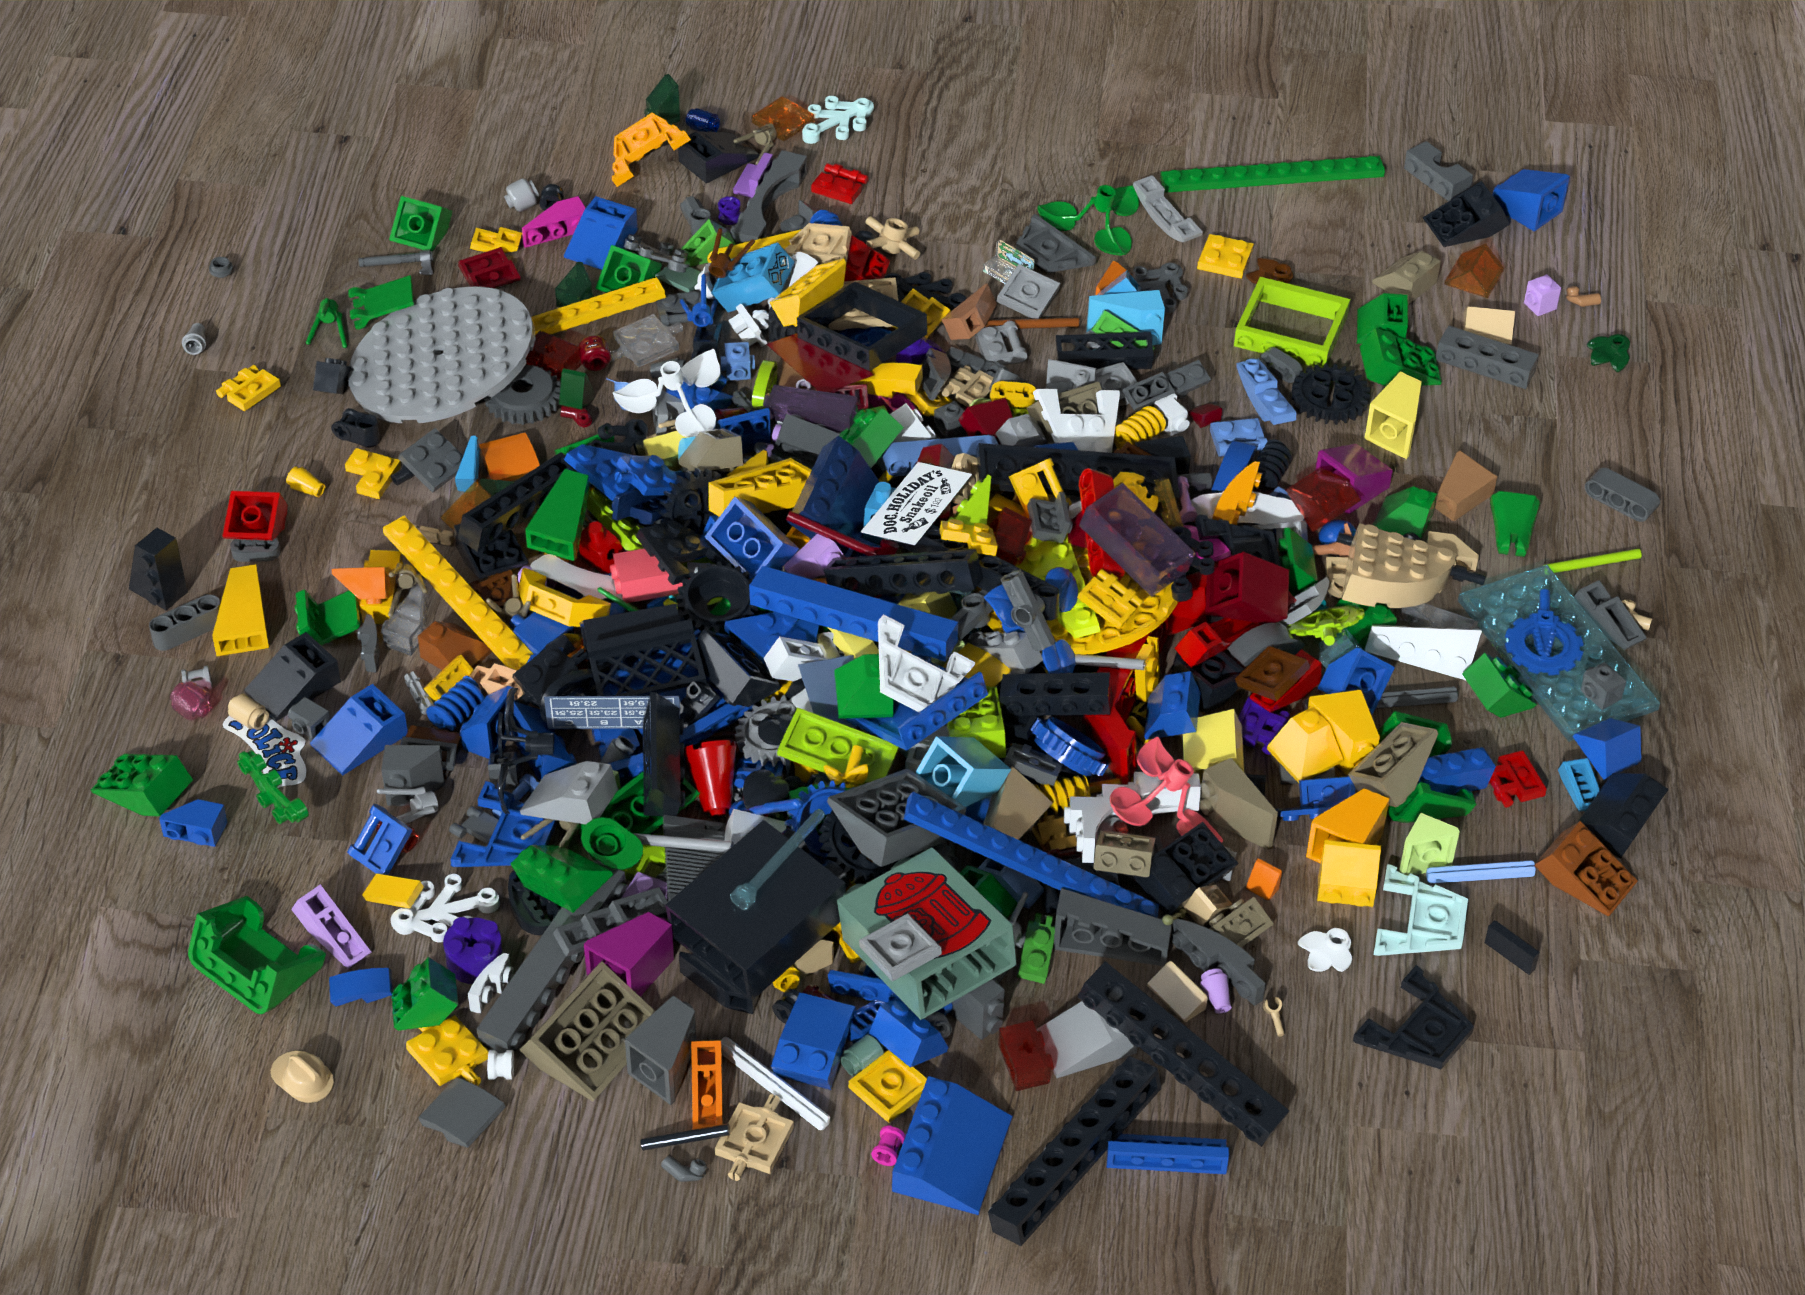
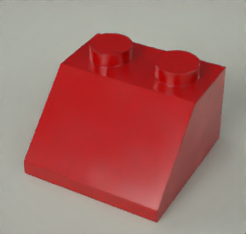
[222,491,288,541]

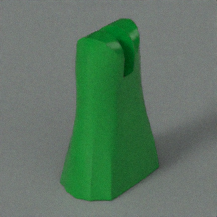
[1490,491,1540,557]

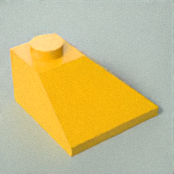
[1267,706,1343,783]

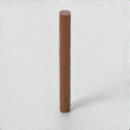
[984,318,1079,329]

